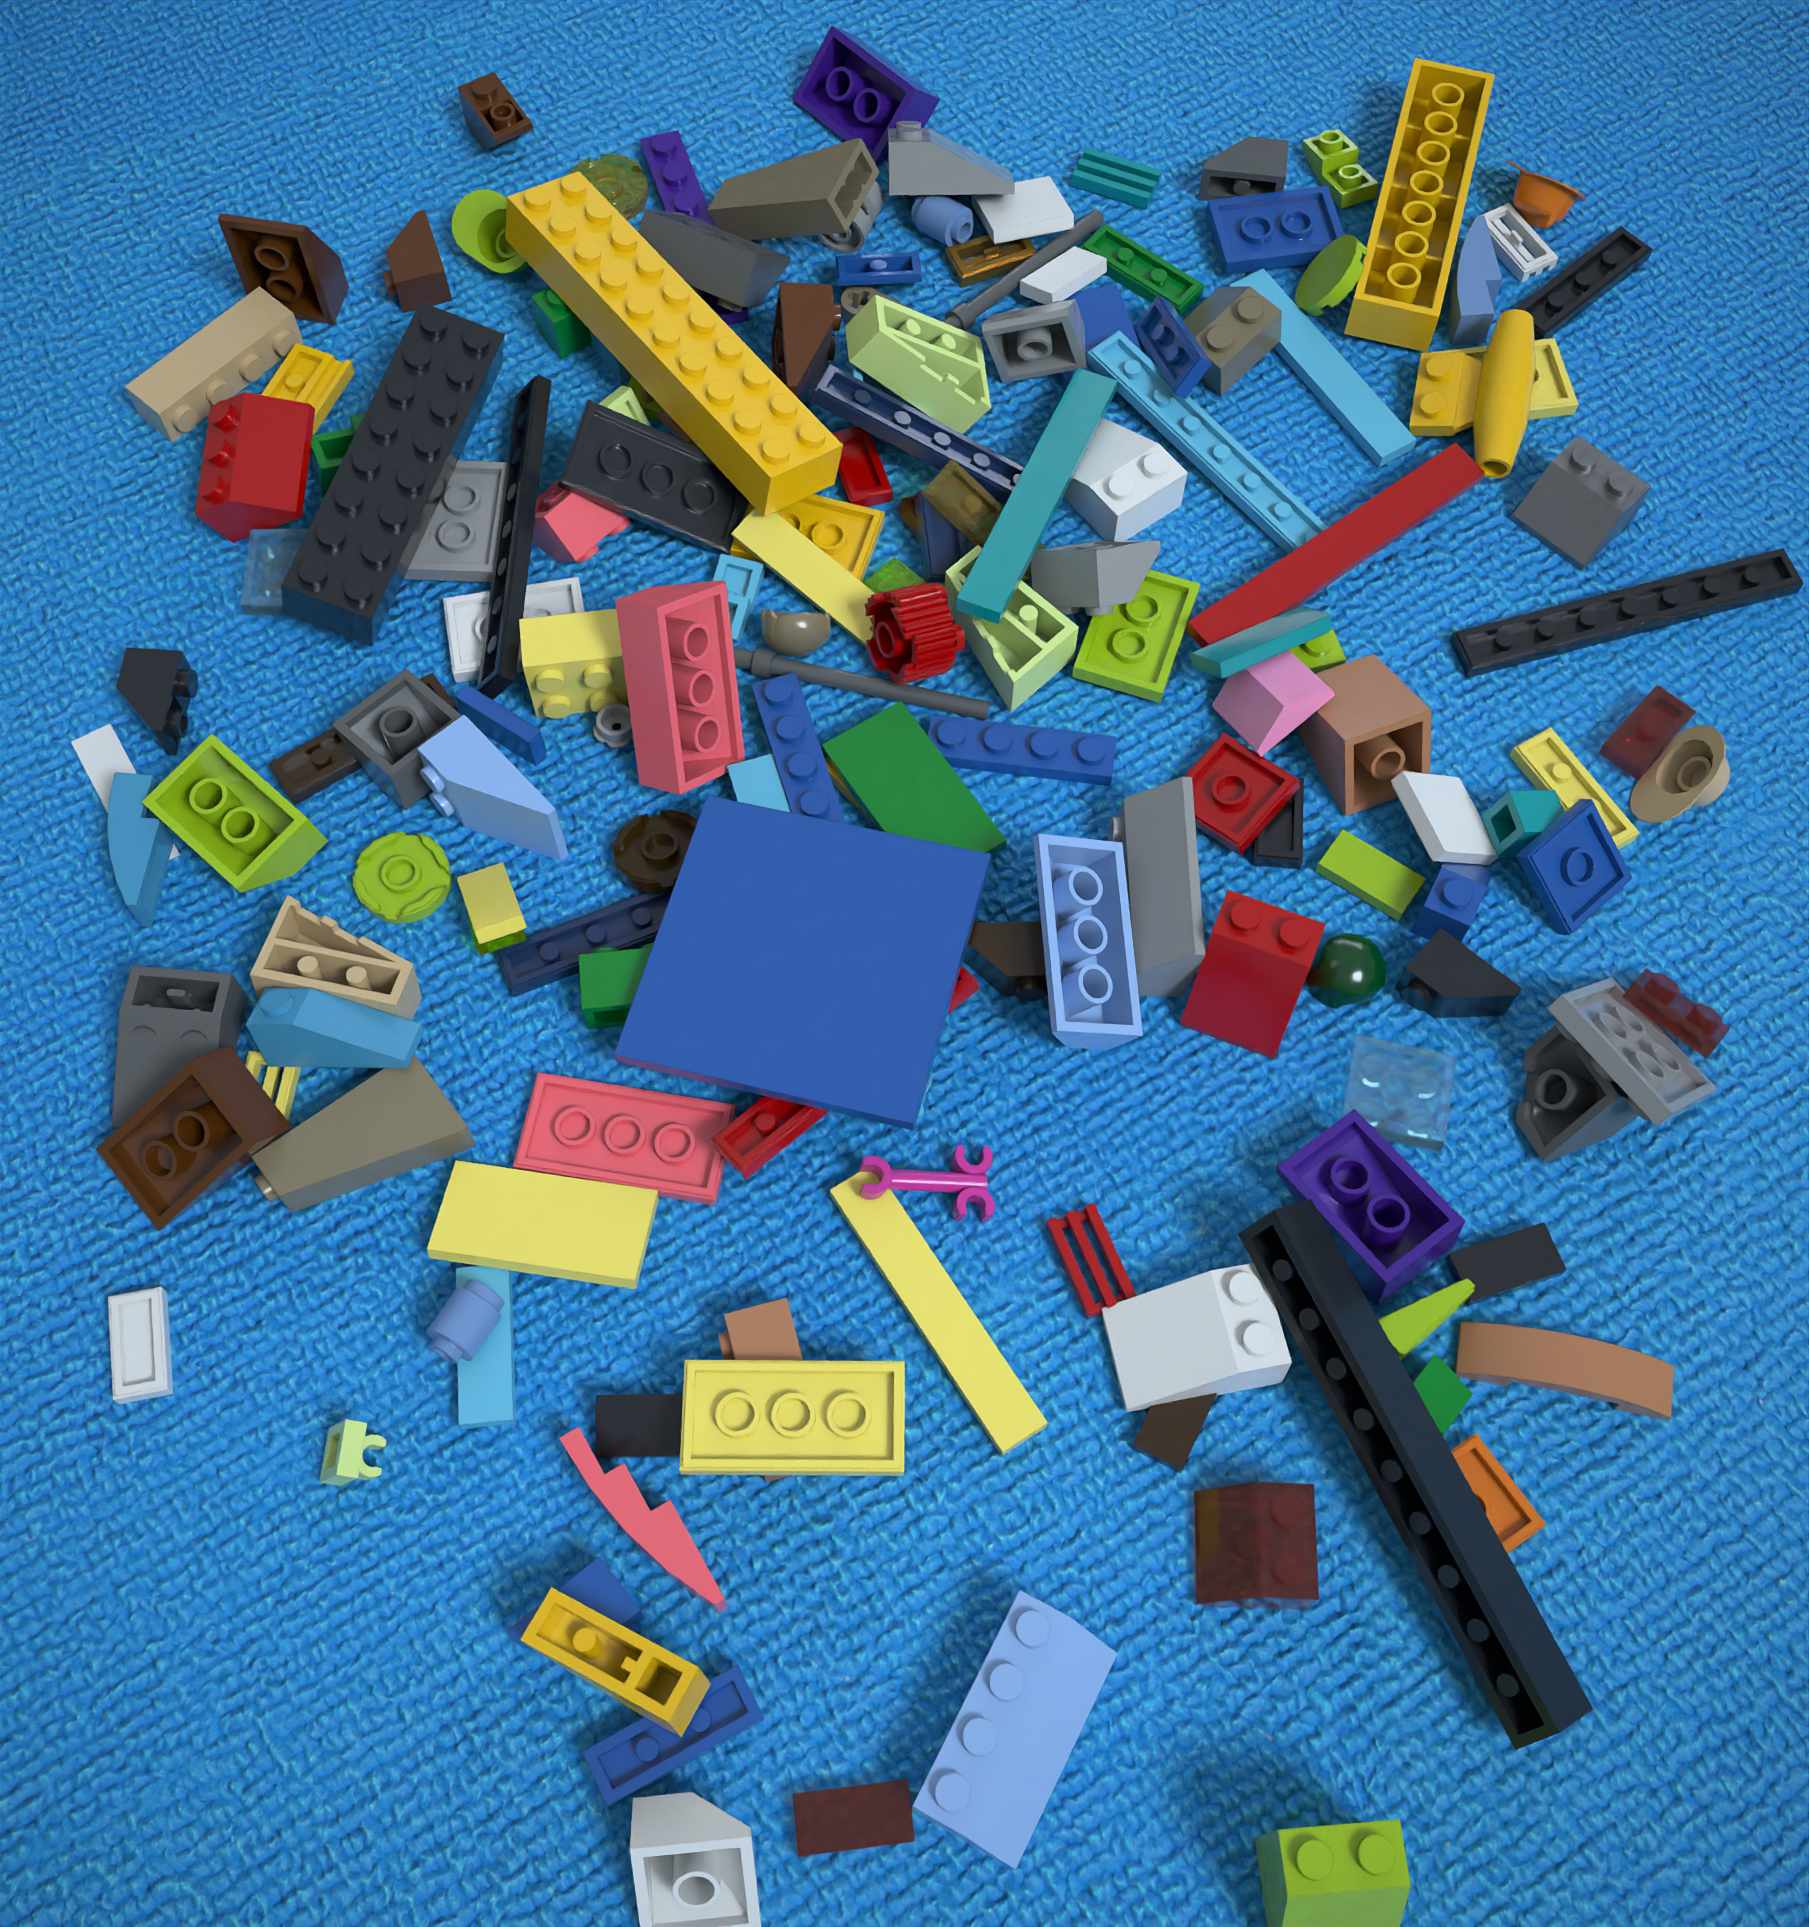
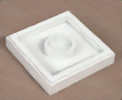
[971,176,1074,244]
[1391,771,1499,865]

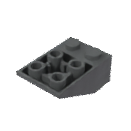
[112,965,248,1129]

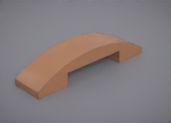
[1454,1322,1674,1420]

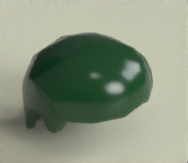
[1305,933,1387,1009]

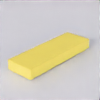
[1510,727,1640,850]

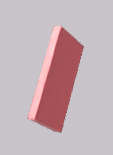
[513,1072,737,1206]

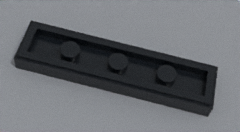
[1515,226,1653,340]

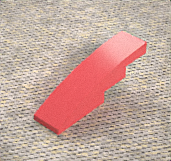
[559,1427,728,1613]

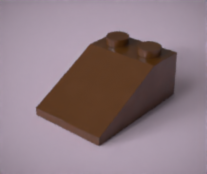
[218,213,349,325]
[770,282,841,407]
[96,1045,292,1231]

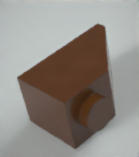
[382,210,452,313]

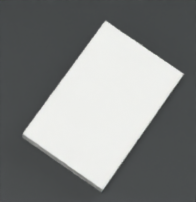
[443,577,585,683]

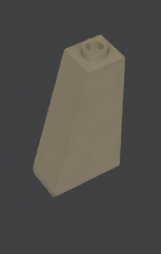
[707,138,880,240]
[251,1054,476,1213]

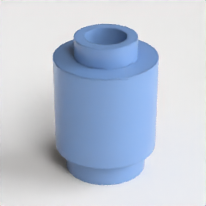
[911,195,974,247]
[427,1279,505,1364]

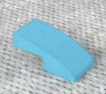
[713,553,766,643]

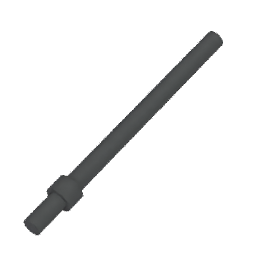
[942,210,1104,331]
[733,647,990,720]

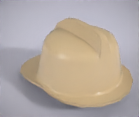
[1630,725,1730,824]

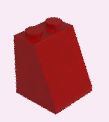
[1180,889,1326,1059]

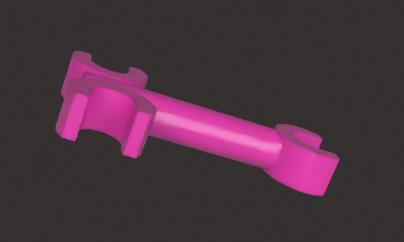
[859,1145,995,1222]

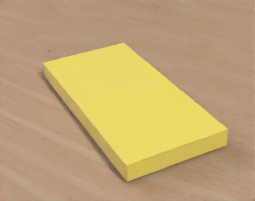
[427,1160,659,1289]
[679,1360,905,1476]

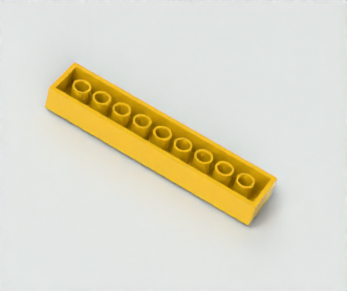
[505,171,843,517]

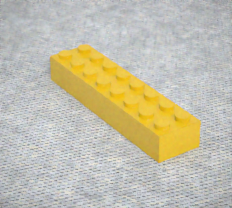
[1344,58,1495,352]

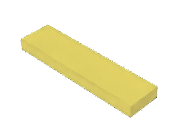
[731,508,875,648]

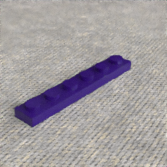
[639,130,749,325]

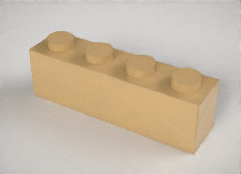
[125,286,304,443]

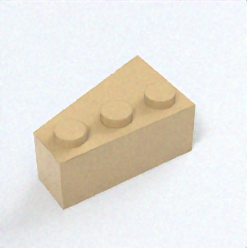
[250,895,422,1021]

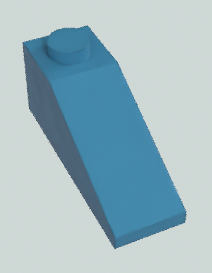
[245,988,424,1068]

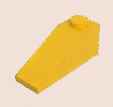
[520,1587,711,1738]

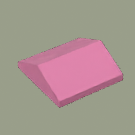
[1212,650,1335,757]

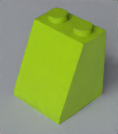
[1255,1819,1411,1927]

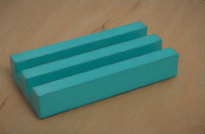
[1071,147,1162,209]

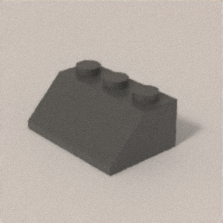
[638,209,791,312]

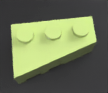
[845,295,991,434]
[945,545,1079,713]

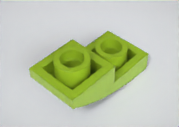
[1302,129,1378,209]

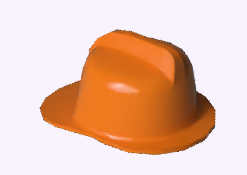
[1506,159,1586,229]

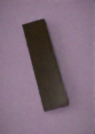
[268,672,458,806]

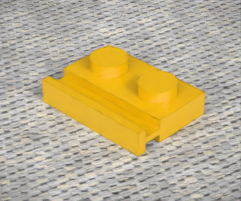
[261,343,355,435]

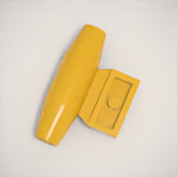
[1409,309,1536,479]

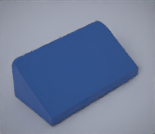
[835,252,922,286]

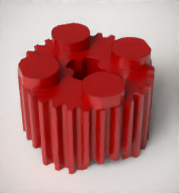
[864,582,965,685]

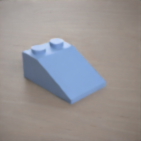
[417,715,569,861]

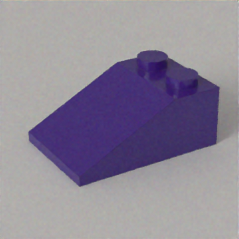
[1276,1109,1465,1307]

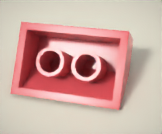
[532,478,631,564]

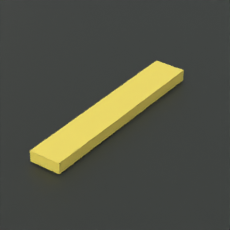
[830,1171,1048,1456]

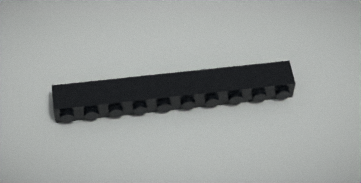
[1238,1199,1593,1750]

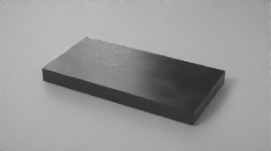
[557,399,746,555]

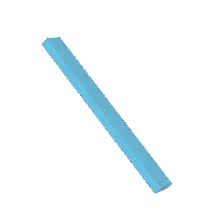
[1086,330,1358,590]

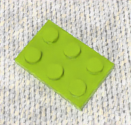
[1072,569,1200,703]

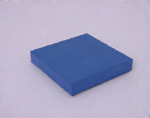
[1516,799,1633,935]

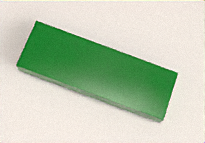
[1080,224,1205,317]

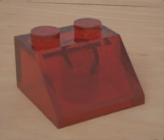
[1193,1482,1319,1610]

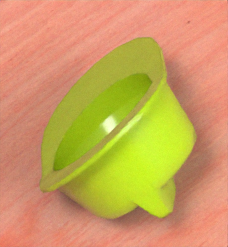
[452,189,530,274]

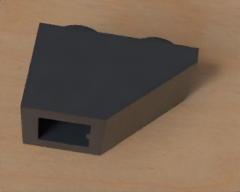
[116,647,198,755]

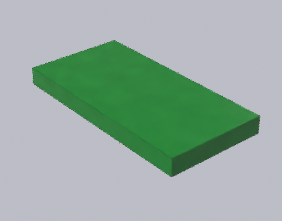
[821,701,1007,856]

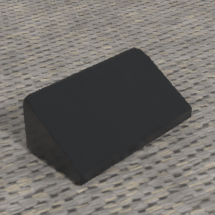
[595,1394,683,1458]

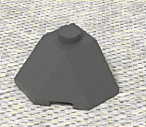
[1515,1025,1637,1162]

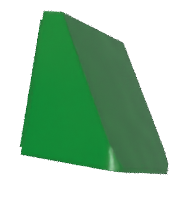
[1413,1354,1473,1436]

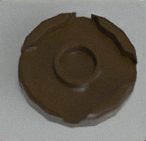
[613,810,698,894]

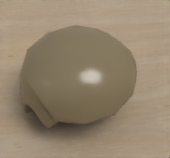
[761,609,830,657]

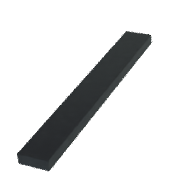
[477,374,551,700]
[1449,548,1804,678]

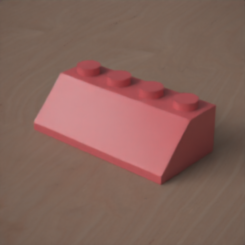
[615,581,745,795]

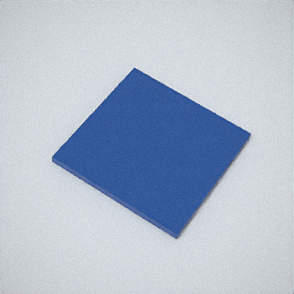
[614,795,991,1130]

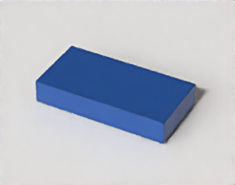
[455,685,546,767]

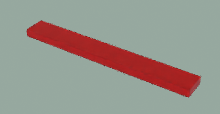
[1185,442,1486,648]

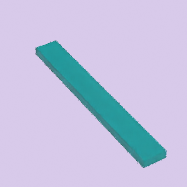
[955,368,1118,624]

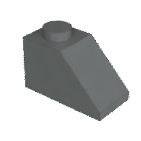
[1198,137,1289,201]

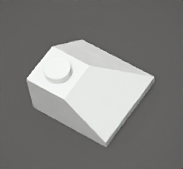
[630,1792,761,1927]

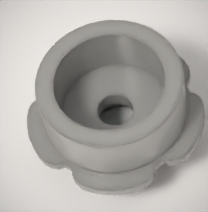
[593,703,634,748]

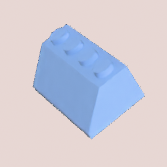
[1033,833,1143,1050]
[912,1590,1117,1870]

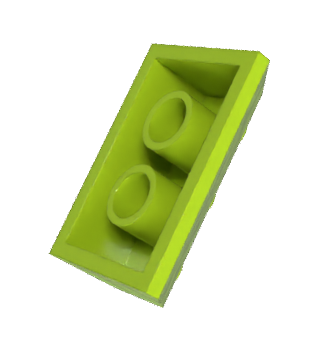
[142,733,328,893]

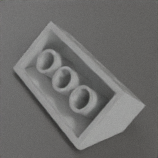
[1108,777,1205,997]

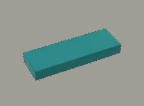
[1191,606,1332,679]

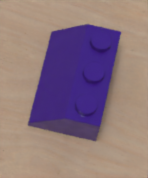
[792,25,940,165]

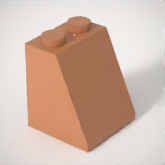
[1296,654,1431,816]

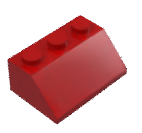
[195,392,315,543]

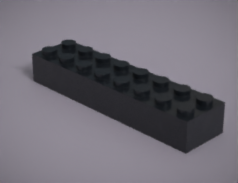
[281,301,505,647]

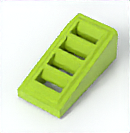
[1378,1278,1475,1361]

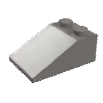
[888,121,1015,195]

